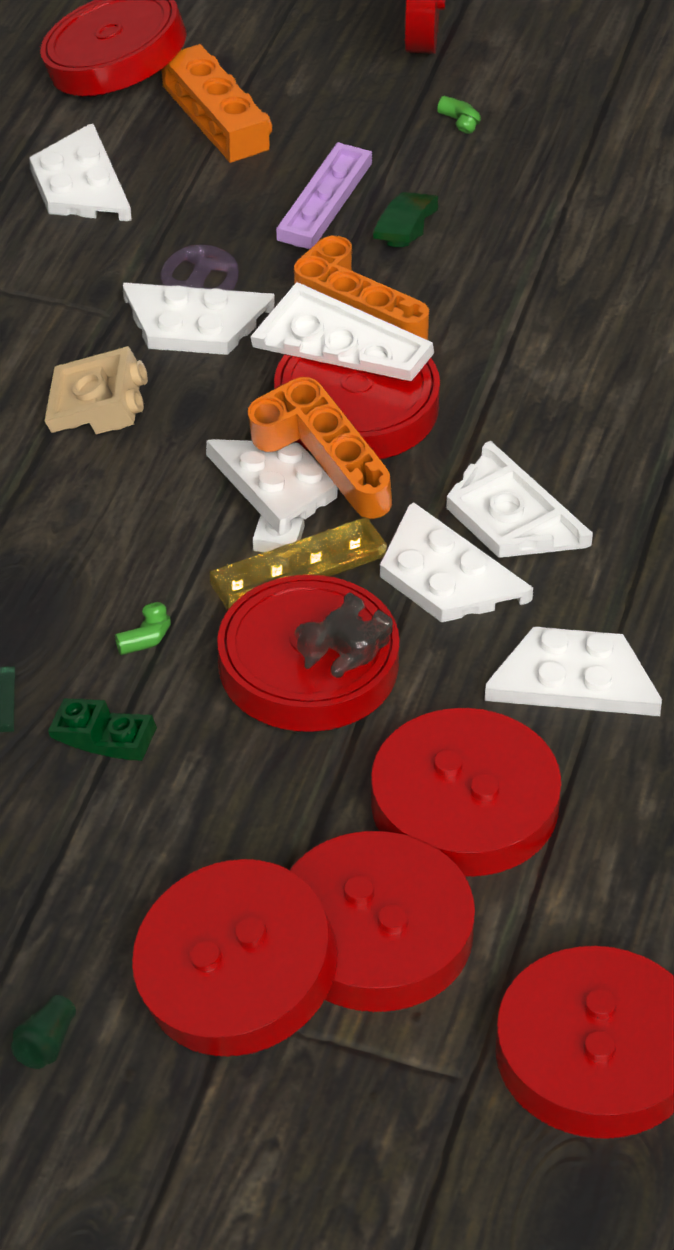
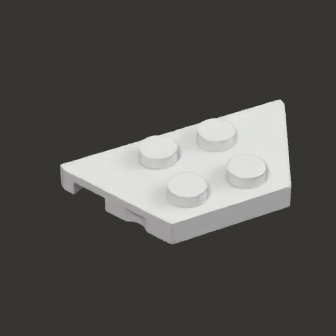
[29,124,131,221]
[123,283,275,355]
[206,439,338,534]
[446,441,593,558]
[380,503,533,622]
[485,627,662,716]

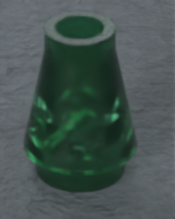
[11,995,76,1069]

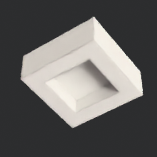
[253,515,304,557]

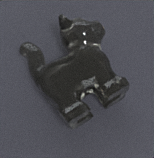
[295,592,393,678]

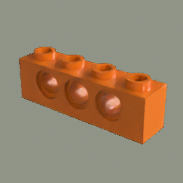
[162,44,272,163]

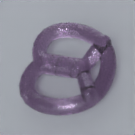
[161,245,239,291]

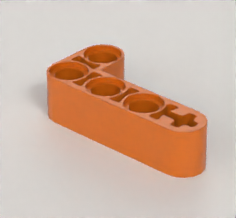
[294,236,429,340]
[248,377,392,519]

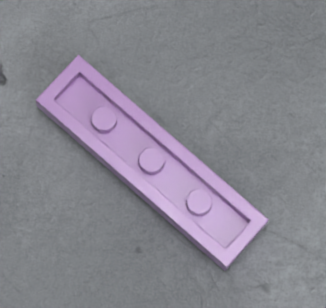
[277,142,372,249]

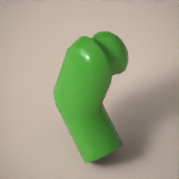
[438,95,481,134]
[115,602,171,655]

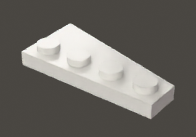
[250,282,434,381]

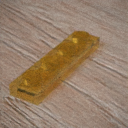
[210,517,387,610]

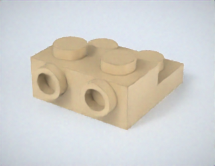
[45,346,148,435]

